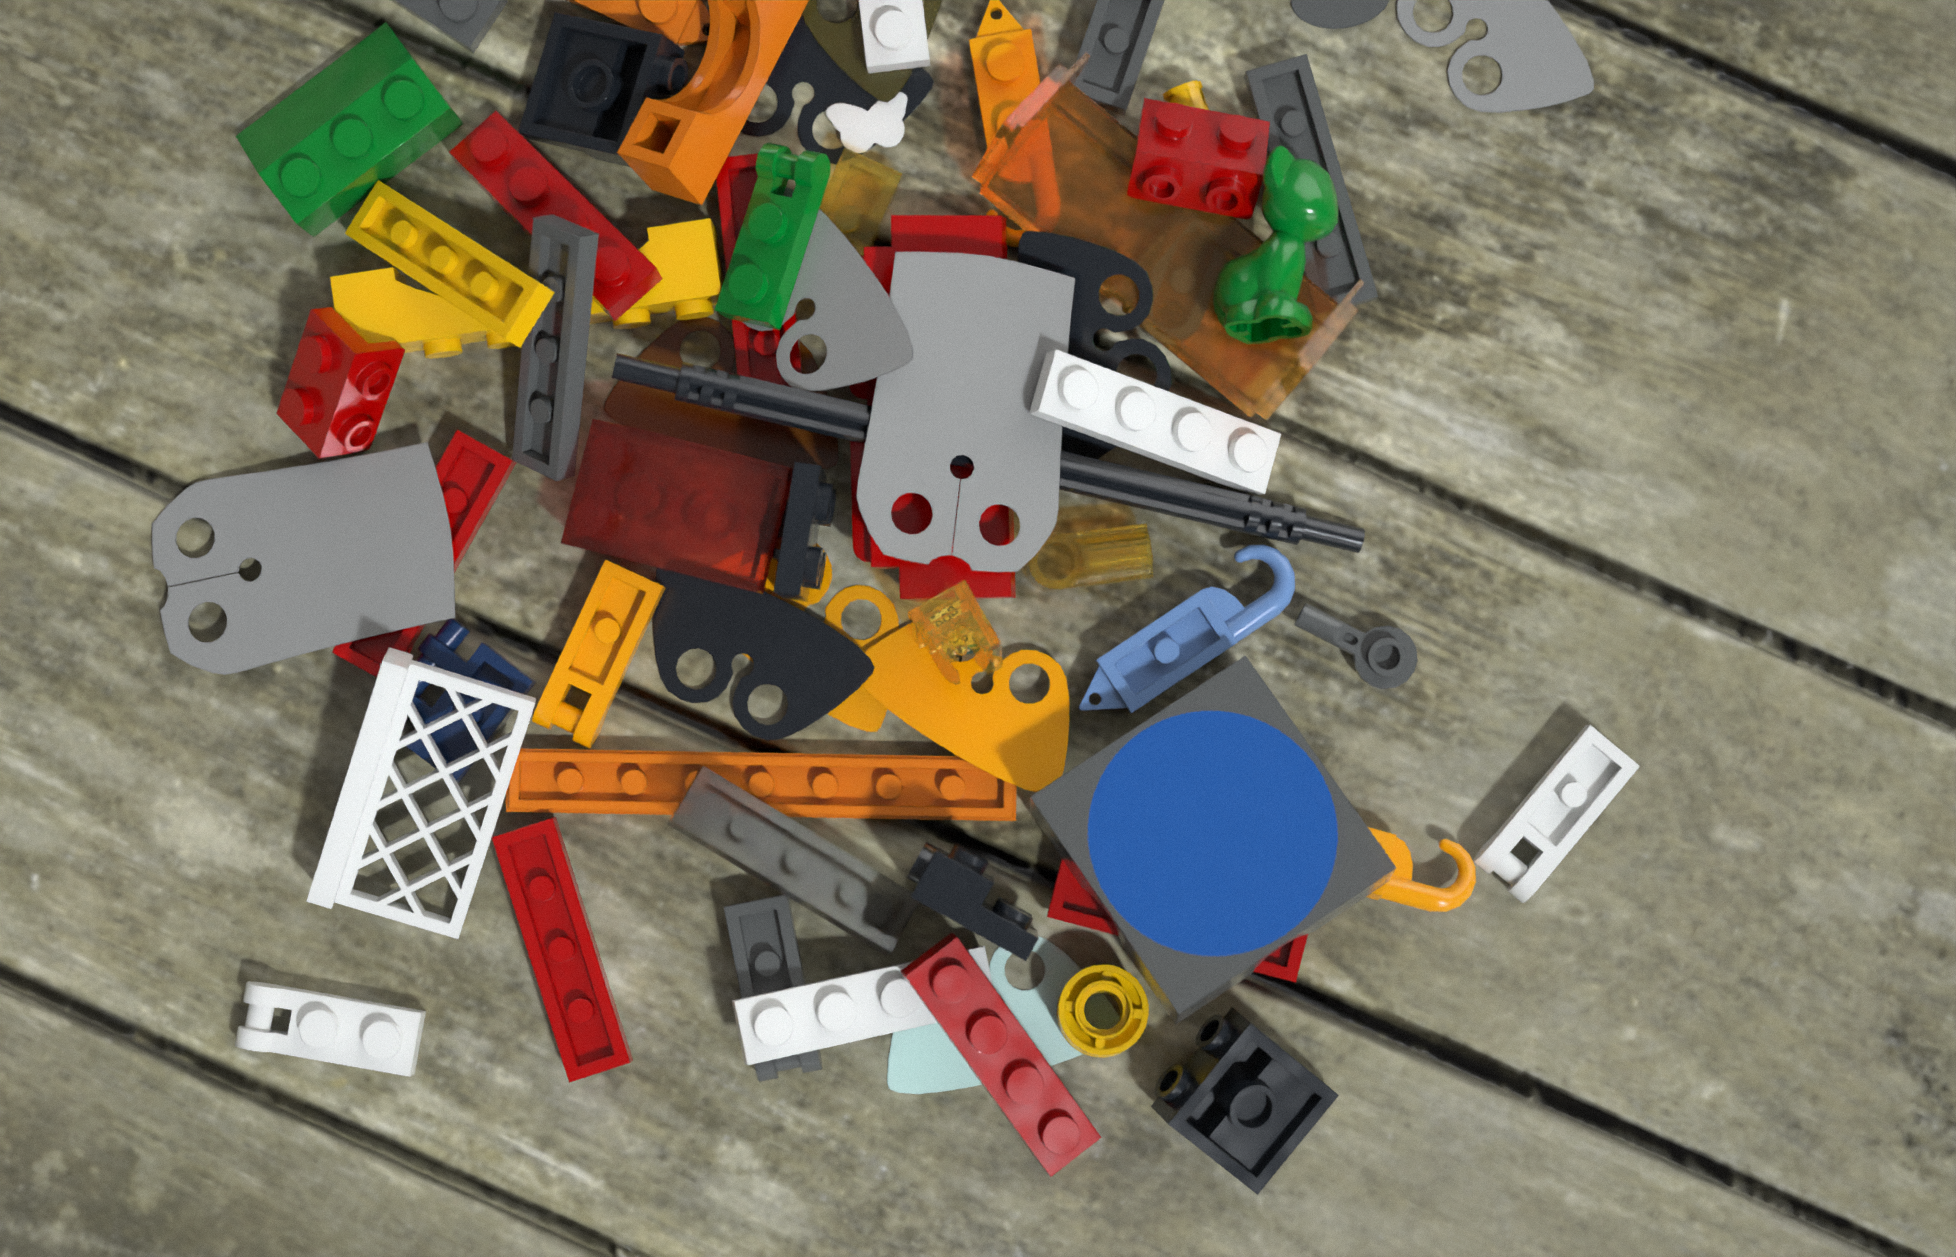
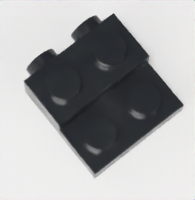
[518,12,688,167]
[906,842,1039,961]
[1151,1007,1339,1195]

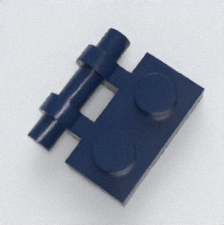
[406,618,536,783]

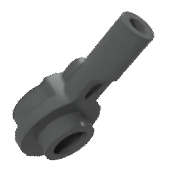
[1294,603,1418,689]

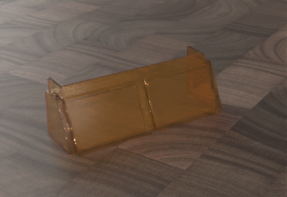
[972,52,1365,421]

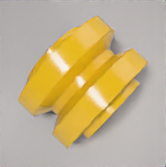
[1056,964,1149,1058]

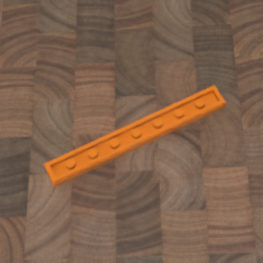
[506,748,1017,821]

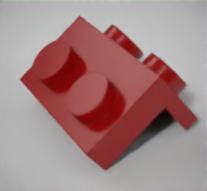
[1127,98,1270,219]
[276,307,405,458]

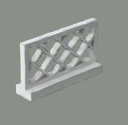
[306,647,536,939]

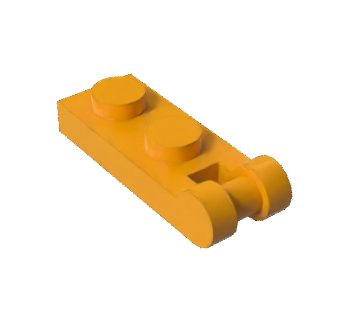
[532,559,666,749]

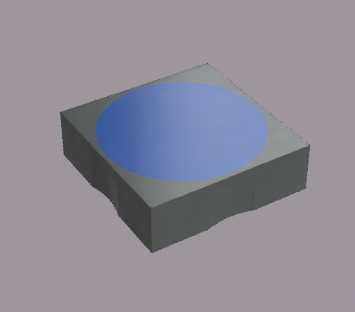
[1030,655,1396,1025]

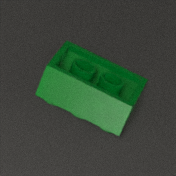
[236,23,464,237]

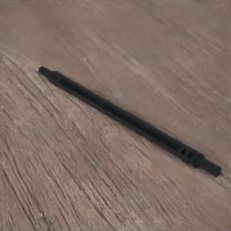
[611,353,1365,553]

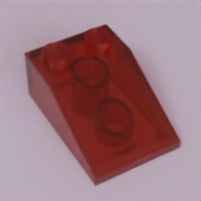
[561,419,794,594]

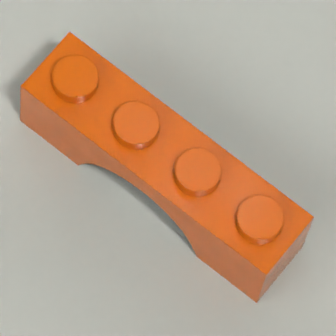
[617,0,809,205]

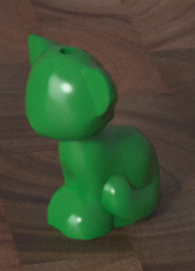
[1213,145,1338,345]

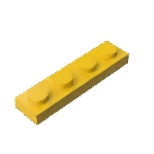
[345,180,555,348]

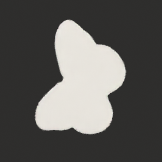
[826,92,907,153]

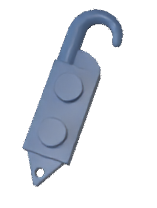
[1079,544,1295,713]

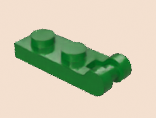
[715,143,831,330]

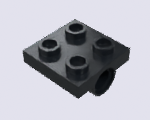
[754,462,837,602]

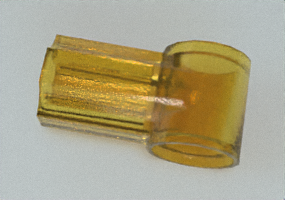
[1024,523,1153,593]

